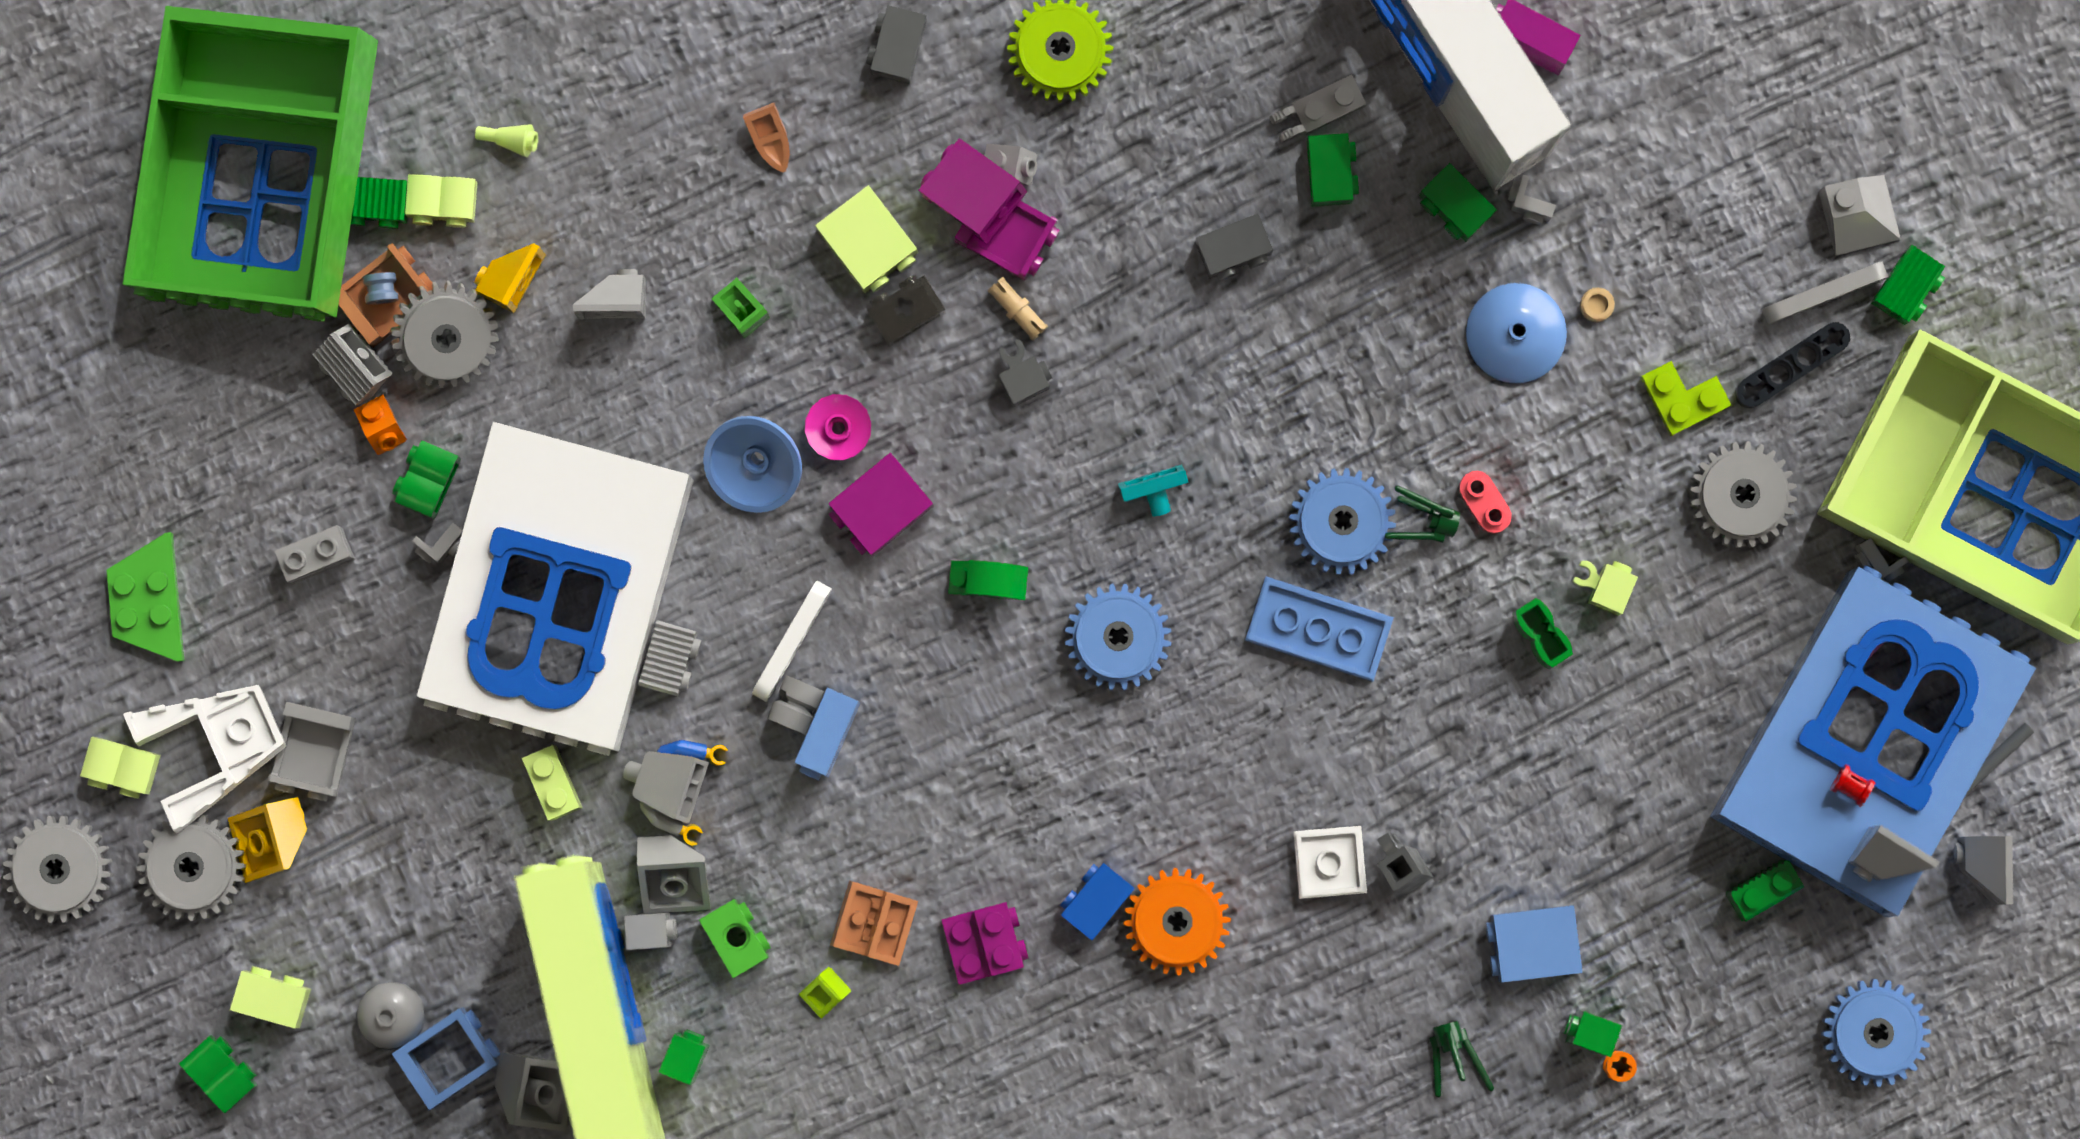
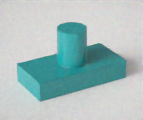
[1118,464,1189,517]

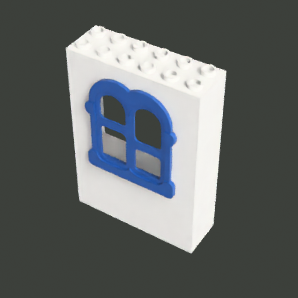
[1369,0,1571,191]
[417,422,694,756]

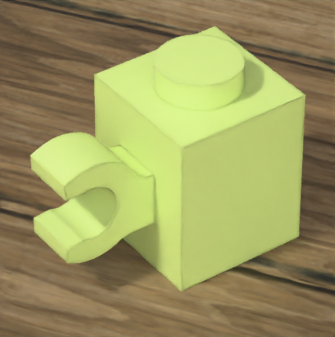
[1572,561,1638,616]

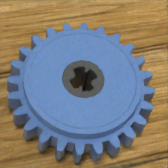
[1289,468,1396,575]
[1065,584,1171,690]
[1821,979,1931,1087]

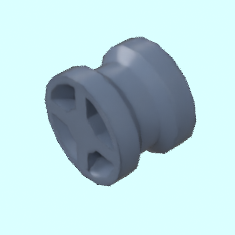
[363,272,399,305]

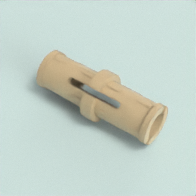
[988,277,1048,341]

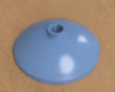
[1466,283,1567,384]
[703,416,802,513]

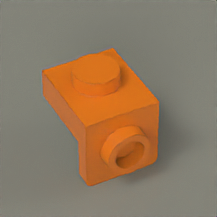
[353,394,407,455]

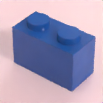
[1060,863,1135,940]

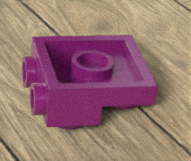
[941,902,1029,985]

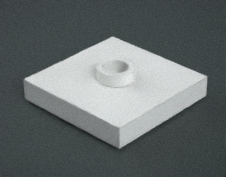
[1293,826,1367,899]

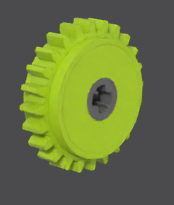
[1007,0,1113,103]

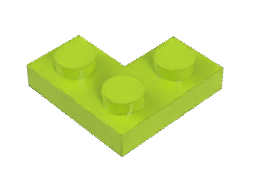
[1640,361,1732,437]

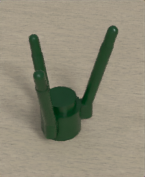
[1385,485,1460,543]
[1429,1021,1494,1098]

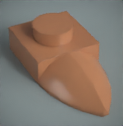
[743,103,790,173]

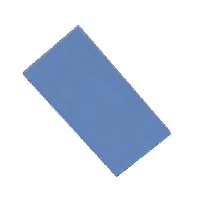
[1245,576,1394,682]

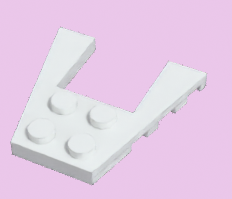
[123,685,287,834]

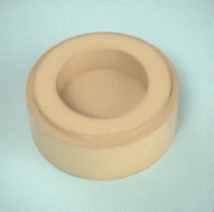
[1580,288,1615,322]

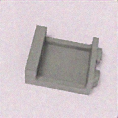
[267,702,356,801]

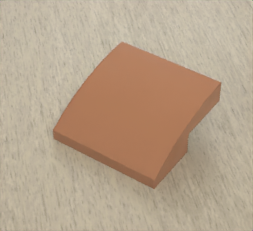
[830,880,918,966]

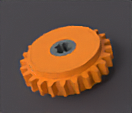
[1123,868,1231,975]

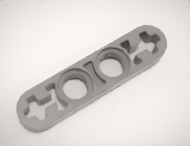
[1762,261,1889,325]

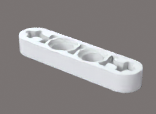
[752,580,832,702]

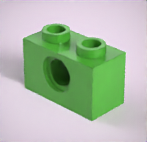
[699,899,771,978]

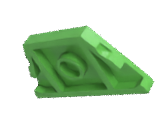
[106,532,184,662]

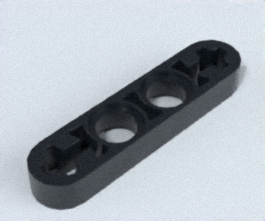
[1735,322,1850,408]

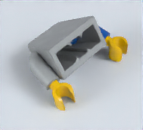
[623,740,728,846]

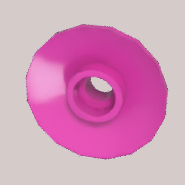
[805,394,871,461]

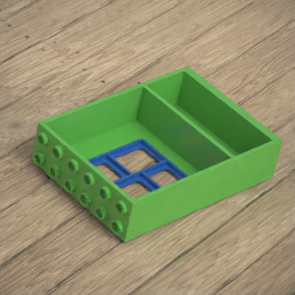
[123,6,378,322]

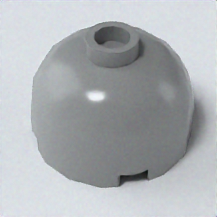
[356,982,425,1050]

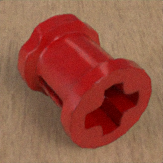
[1830,764,1876,807]

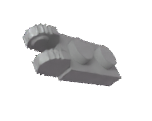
[1269,74,1366,143]

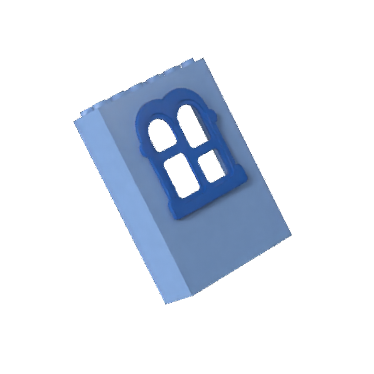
[1710,566,2036,917]

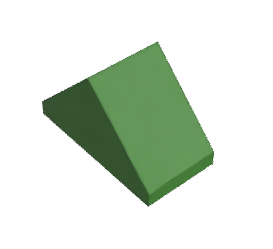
[711,278,770,339]

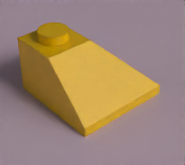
[474,243,546,313]
[227,797,307,883]

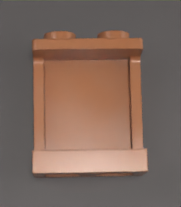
[339,243,432,348]

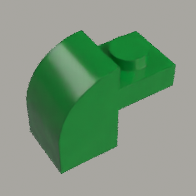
[948,560,1028,600]

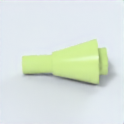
[475,124,538,157]

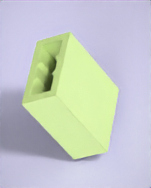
[815,185,918,293]

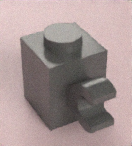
[998,339,1052,407]
[1377,832,1433,895]

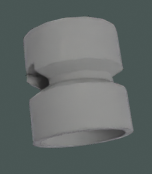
[767,675,825,735]

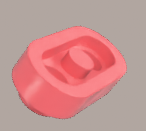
[1459,471,1511,534]

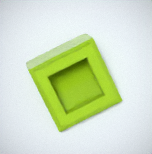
[799,967,851,1019]

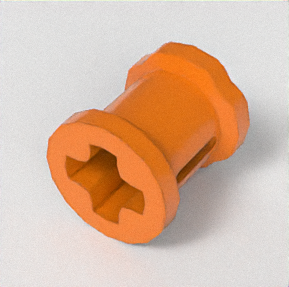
[1603,1051,1637,1082]

